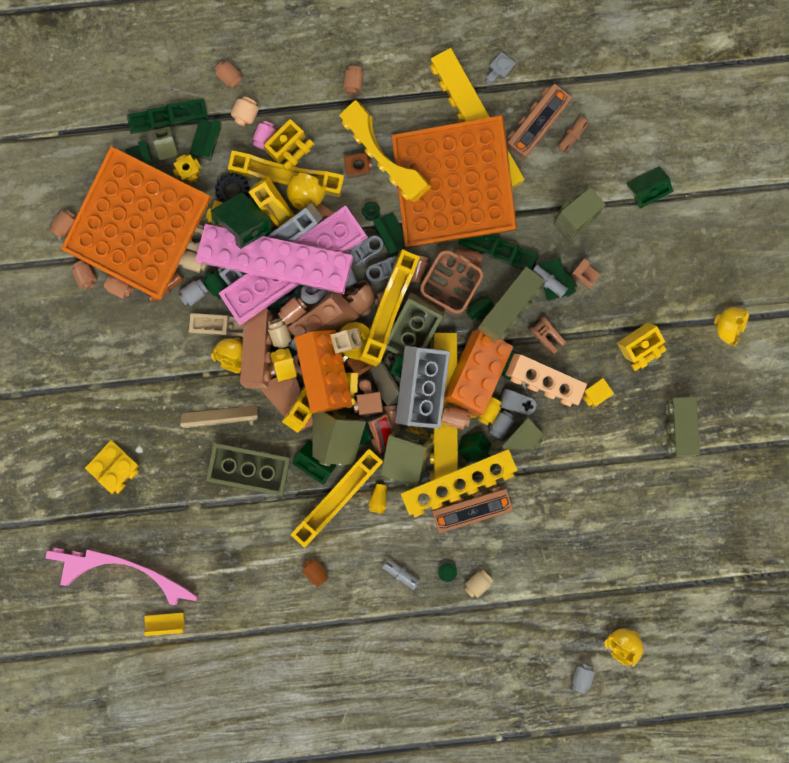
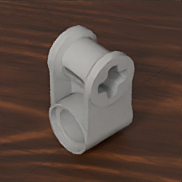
[347,236,384,268]
[365,256,397,284]
[500,389,536,415]

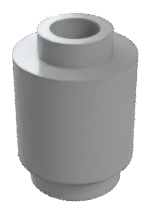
[179,279,208,306]
[488,410,514,440]
[572,663,596,693]

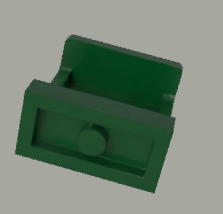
[211,193,271,249]

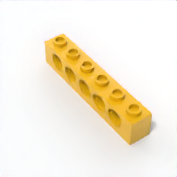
[400,449,518,518]

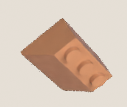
[287,291,359,336]

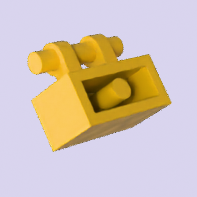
[263,119,314,171]
[617,322,667,371]

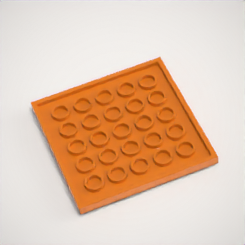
[391,115,518,248]
[61,146,212,300]

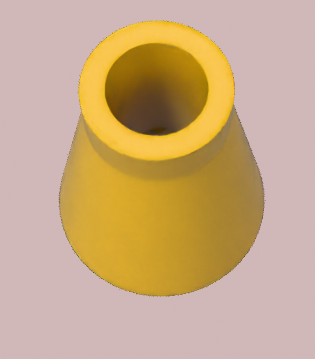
[368,484,387,514]

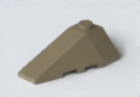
[371,349,401,406]

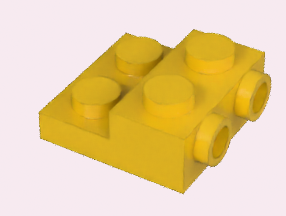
[85,440,140,495]

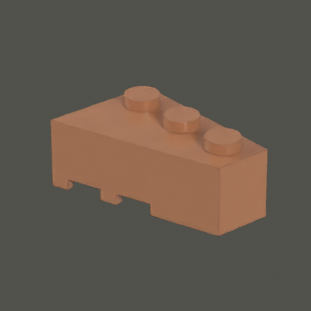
[259,377,313,433]

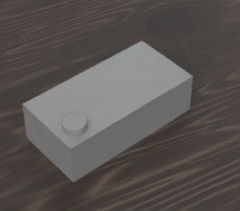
[395,346,450,428]

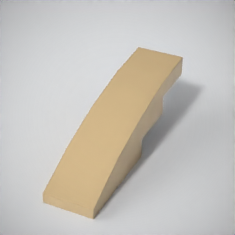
[189,313,244,338]

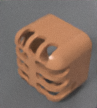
[420,251,483,316]

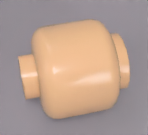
[231,97,259,126]

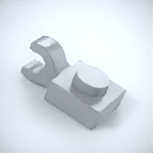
[485,52,516,86]

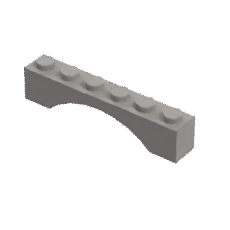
[219,203,323,286]

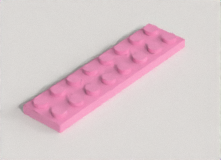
[219,205,368,326]
[195,224,354,294]

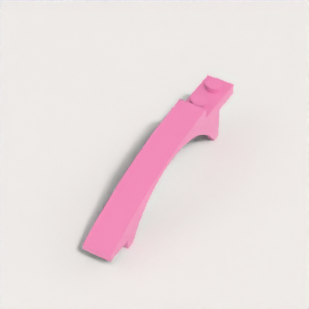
[46,548,198,605]

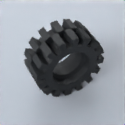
[215,172,250,203]

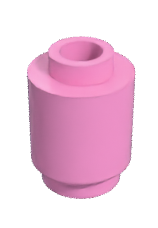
[252,121,276,150]

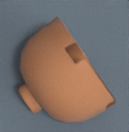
[341,280,375,316]

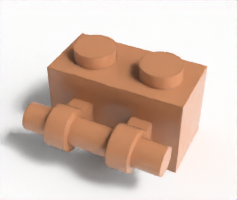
[354,379,383,417]

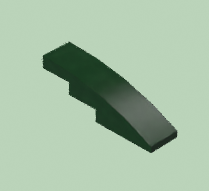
[126,98,208,134]
[458,234,539,271]

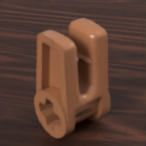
[528,316,566,355]

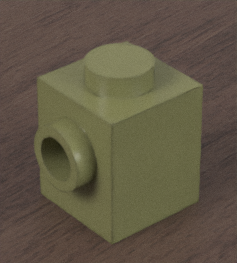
[151,126,178,160]

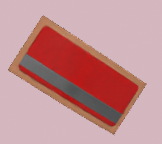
[368,414,392,457]

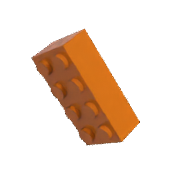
[294,330,353,413]
[444,330,513,416]

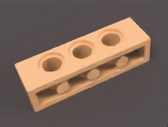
[506,354,587,407]

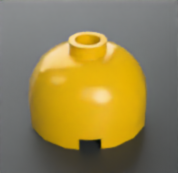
[286,173,326,210]
[714,307,749,346]
[211,337,243,373]
[604,629,644,667]

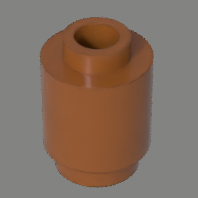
[301,558,329,587]

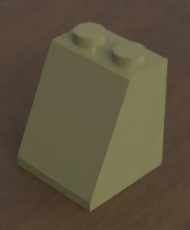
[313,408,366,467]
[381,428,434,487]

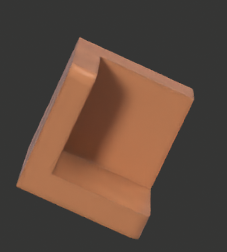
[571,258,600,290]

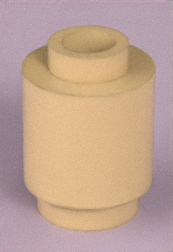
[179,250,207,273]
[268,318,292,349]
[464,570,493,598]

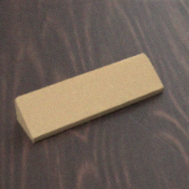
[180,406,259,428]

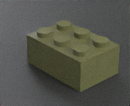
[386,292,445,358]
[665,397,700,458]

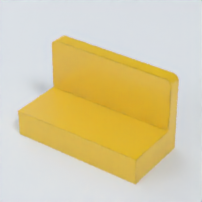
[144,613,185,636]

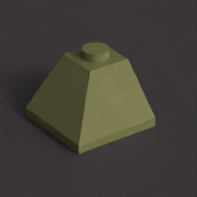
[499,418,543,451]

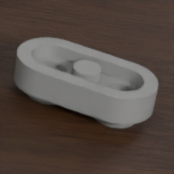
[301,286,328,304]

